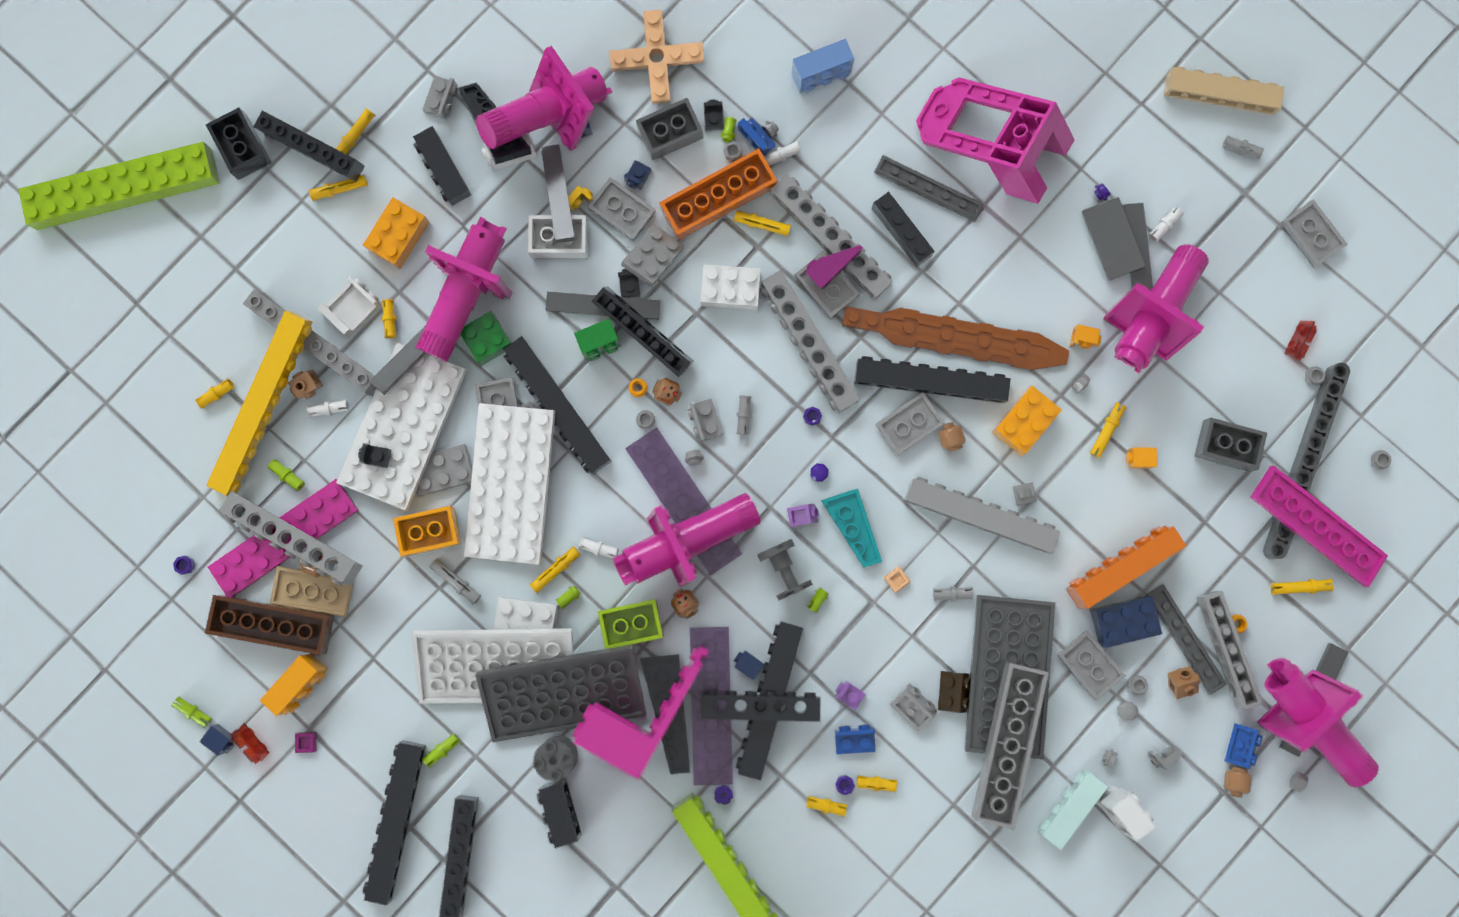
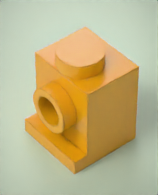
[1069,324,1102,349]

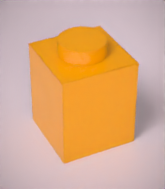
[1126,447,1157,468]

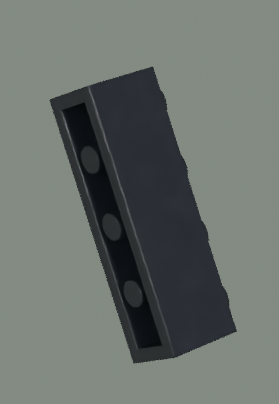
[413,126,472,206]
[871,191,935,268]

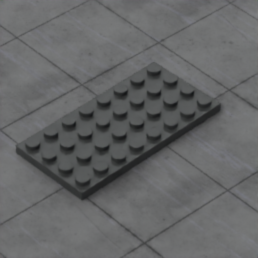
[964,595,1055,759]
[475,644,647,743]

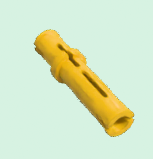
[336,108,376,154]
[309,174,368,201]
[733,210,791,237]
[1089,402,1127,459]
[529,546,581,594]
[1270,579,1334,595]

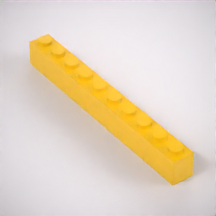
[206,311,313,496]

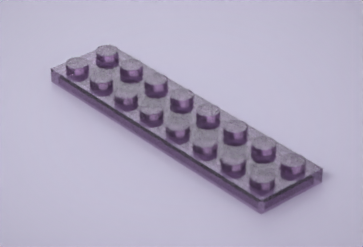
[625,427,742,576]
[690,627,733,785]

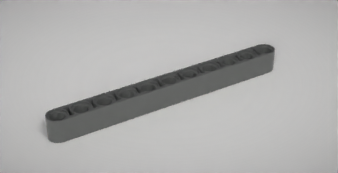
[1263,362,1350,559]

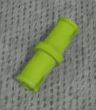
[268,459,305,492]
[171,696,212,728]
[422,733,461,768]

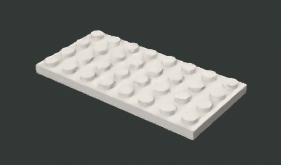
[336,343,467,511]
[464,403,556,565]
[412,629,573,703]

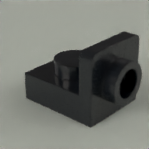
[704,99,724,130]
[618,269,641,298]
[358,443,392,468]

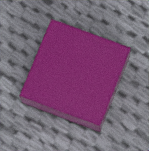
[295,732,317,753]

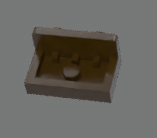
[938,671,971,713]

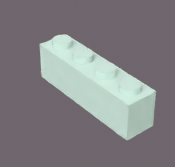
[1038,769,1108,850]

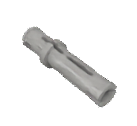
[430,558,481,605]

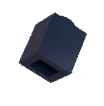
[733,650,764,680]
[199,724,236,756]

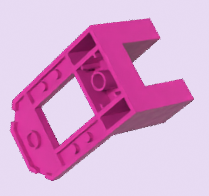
[916,77,1075,204]
[572,646,709,780]

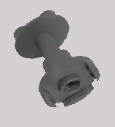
[757,539,813,601]
[533,736,578,781]

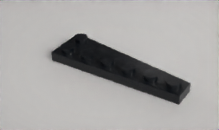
[459,82,532,165]
[640,654,690,774]

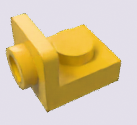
[568,186,593,212]

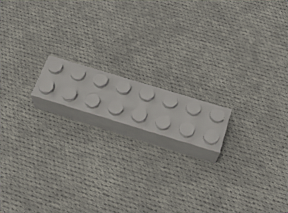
[971,662,1049,830]

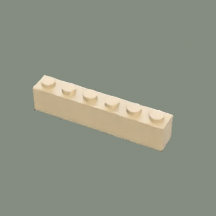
[1163,67,1284,115]

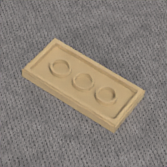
[270,566,354,617]

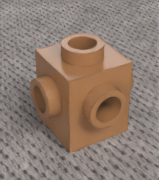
[288,370,323,400]
[1168,666,1201,699]

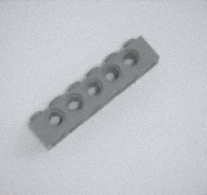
[1196,591,1263,710]

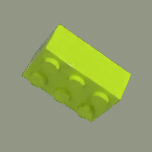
[598,599,664,649]

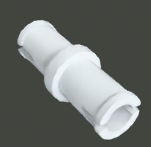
[764,141,801,166]
[1149,206,1184,242]
[307,399,349,418]
[578,537,619,559]

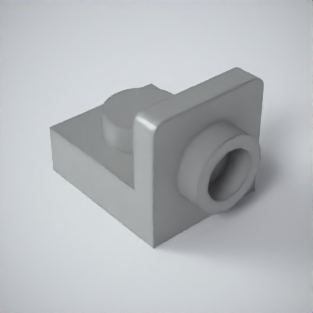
[1148,746,1183,770]

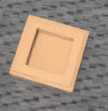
[883,566,911,593]

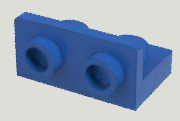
[738,118,776,156]
[1225,723,1263,769]
[834,724,876,754]

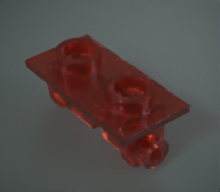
[1284,321,1317,361]
[230,723,270,765]

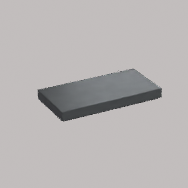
[1082,197,1146,281]

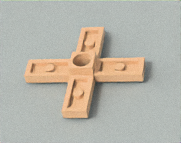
[609,10,704,104]

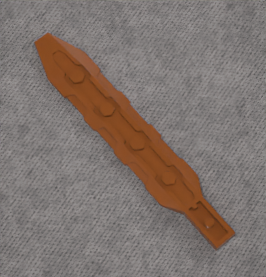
[842,306,1069,370]

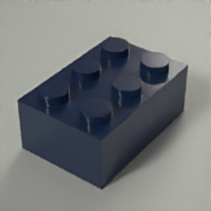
[1090,596,1162,648]

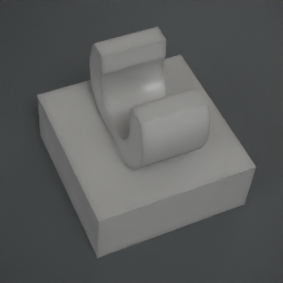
[1013,482,1037,505]

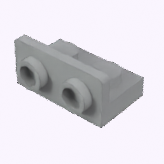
[422,76,458,119]
[687,398,723,442]
[890,683,937,732]

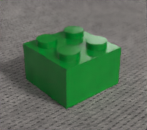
[461,311,511,366]
[574,318,621,361]

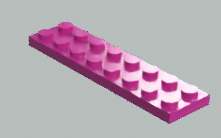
[1250,466,1388,587]
[207,479,359,597]

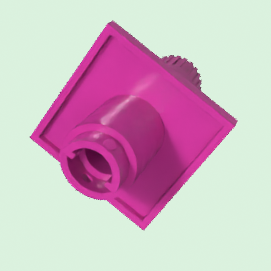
[476,46,613,151]
[415,217,513,362]
[1103,244,1209,373]
[613,493,761,587]
[1257,658,1379,788]

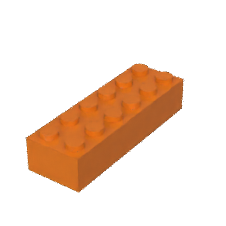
[659,148,778,241]
[1066,525,1187,609]

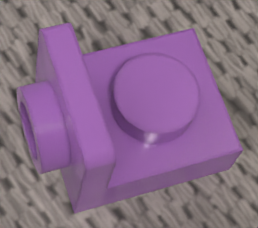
[787,504,819,527]
[835,681,866,710]

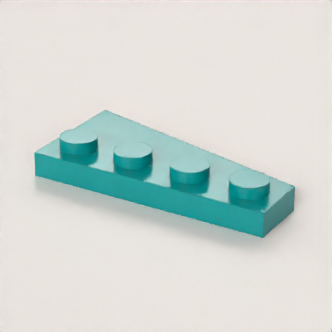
[821,488,882,568]

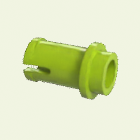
[721,117,737,143]
[556,586,581,609]
[806,587,829,613]

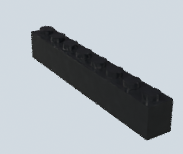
[503,336,612,475]
[854,356,1011,403]
[735,621,803,781]
[362,740,426,905]

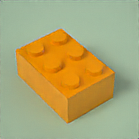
[363,197,429,269]
[992,386,1062,456]
[393,506,462,557]
[259,654,328,717]

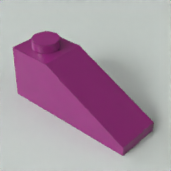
[806,245,864,289]

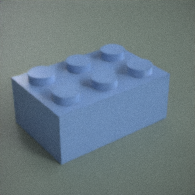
[791,39,854,93]

